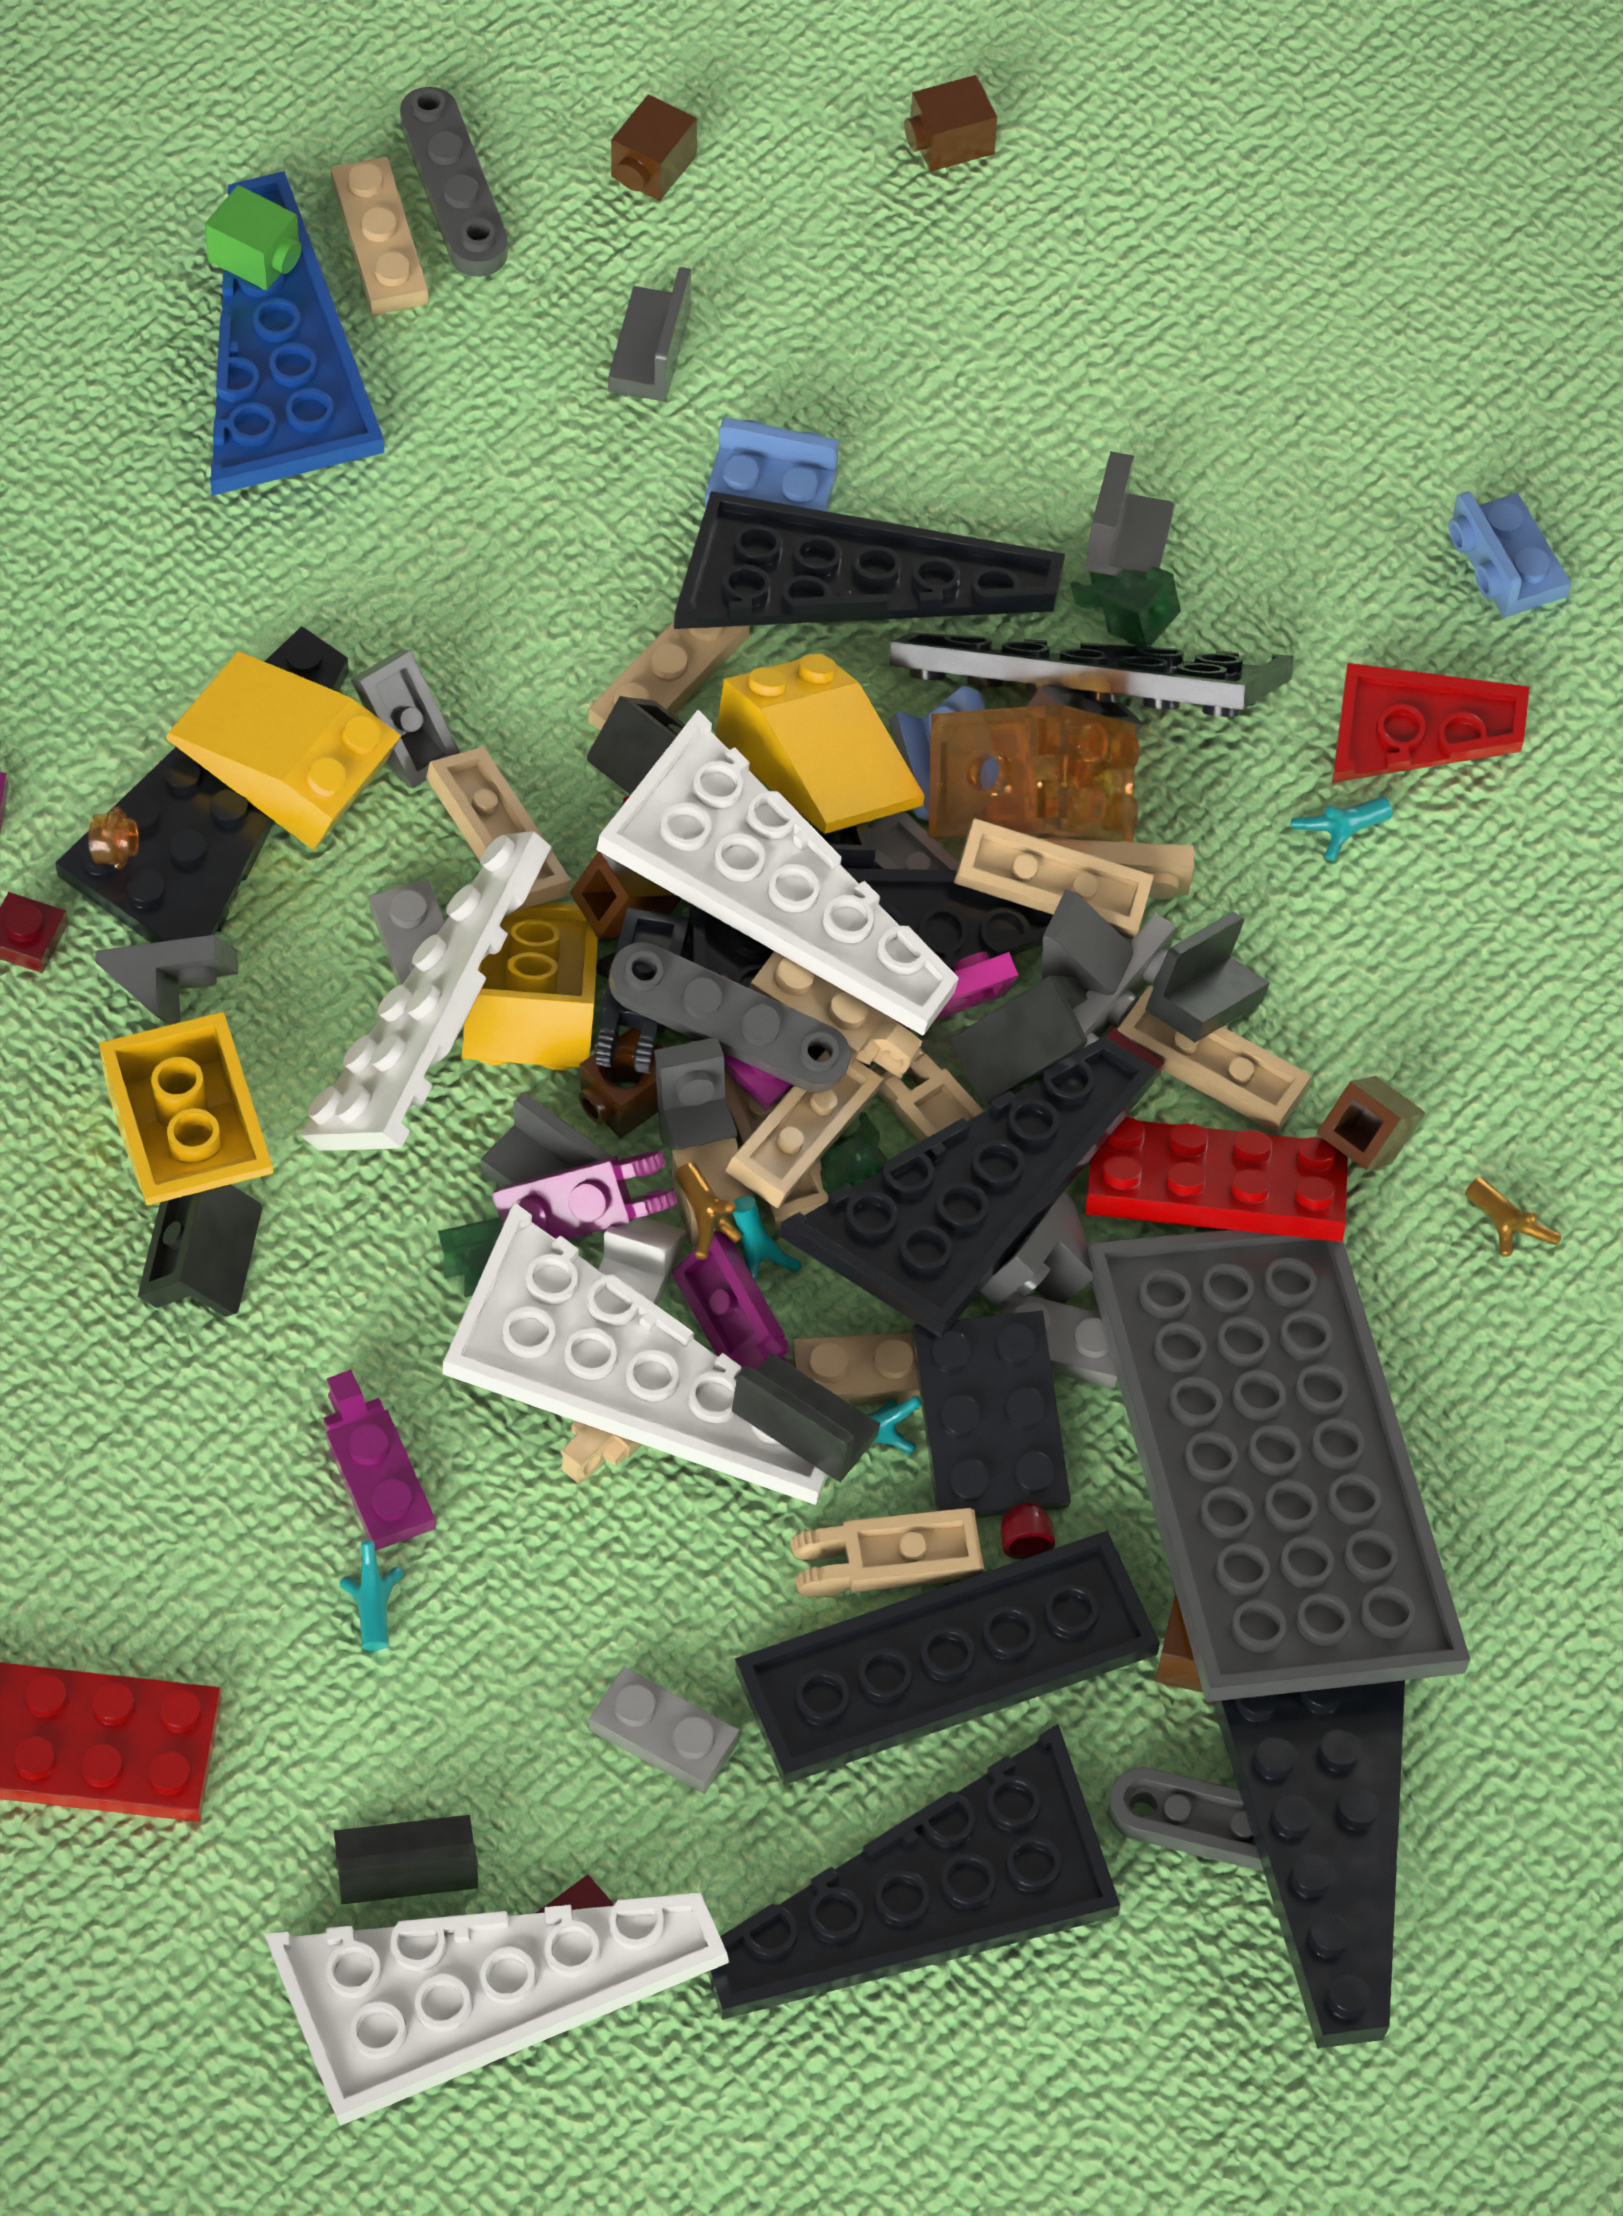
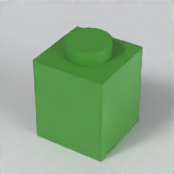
[205,185,302,291]

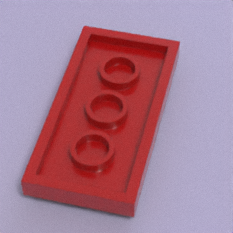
[1085,1117,1348,1242]
[0,1662,222,1822]

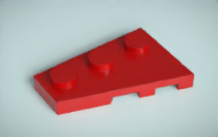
[1332,663,1530,783]

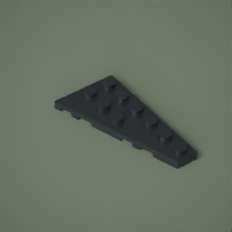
[55,626,349,943]
[779,1036,1157,1338]

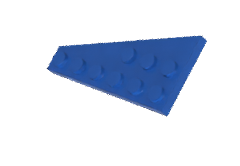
[210,171,384,496]

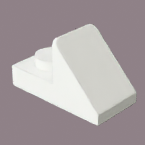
[598,1216,687,1306]

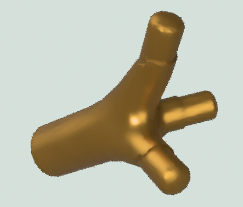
[674,1162,743,1260]
[1465,1177,1561,1257]

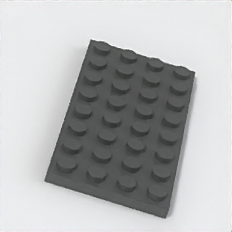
[1087,1230,1471,1702]

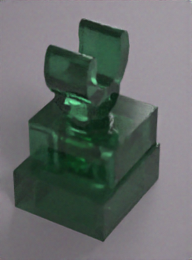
[1070,566,1181,647]
[820,1112,888,1196]
[438,1217,503,1298]

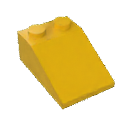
[165,651,402,851]
[715,653,925,834]
[461,902,598,1070]
[99,1011,273,1205]

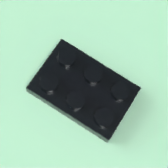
[911,1310,1071,1518]

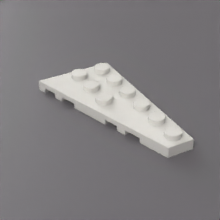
[597,710,959,1036]
[300,831,551,1151]
[443,1202,828,1505]
[264,1892,729,2126]

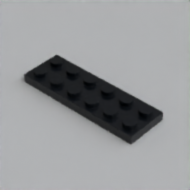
[734,1530,1160,1785]

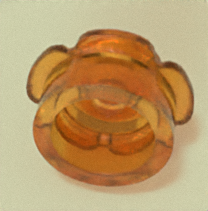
[89,807,139,869]

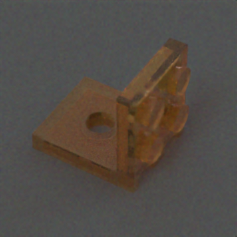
[929,704,1139,843]

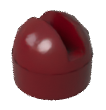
[1000,1503,1056,1560]

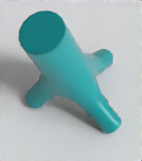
[1290,796,1392,861]
[732,1195,801,1283]
[866,1395,922,1455]
[340,1540,403,1651]

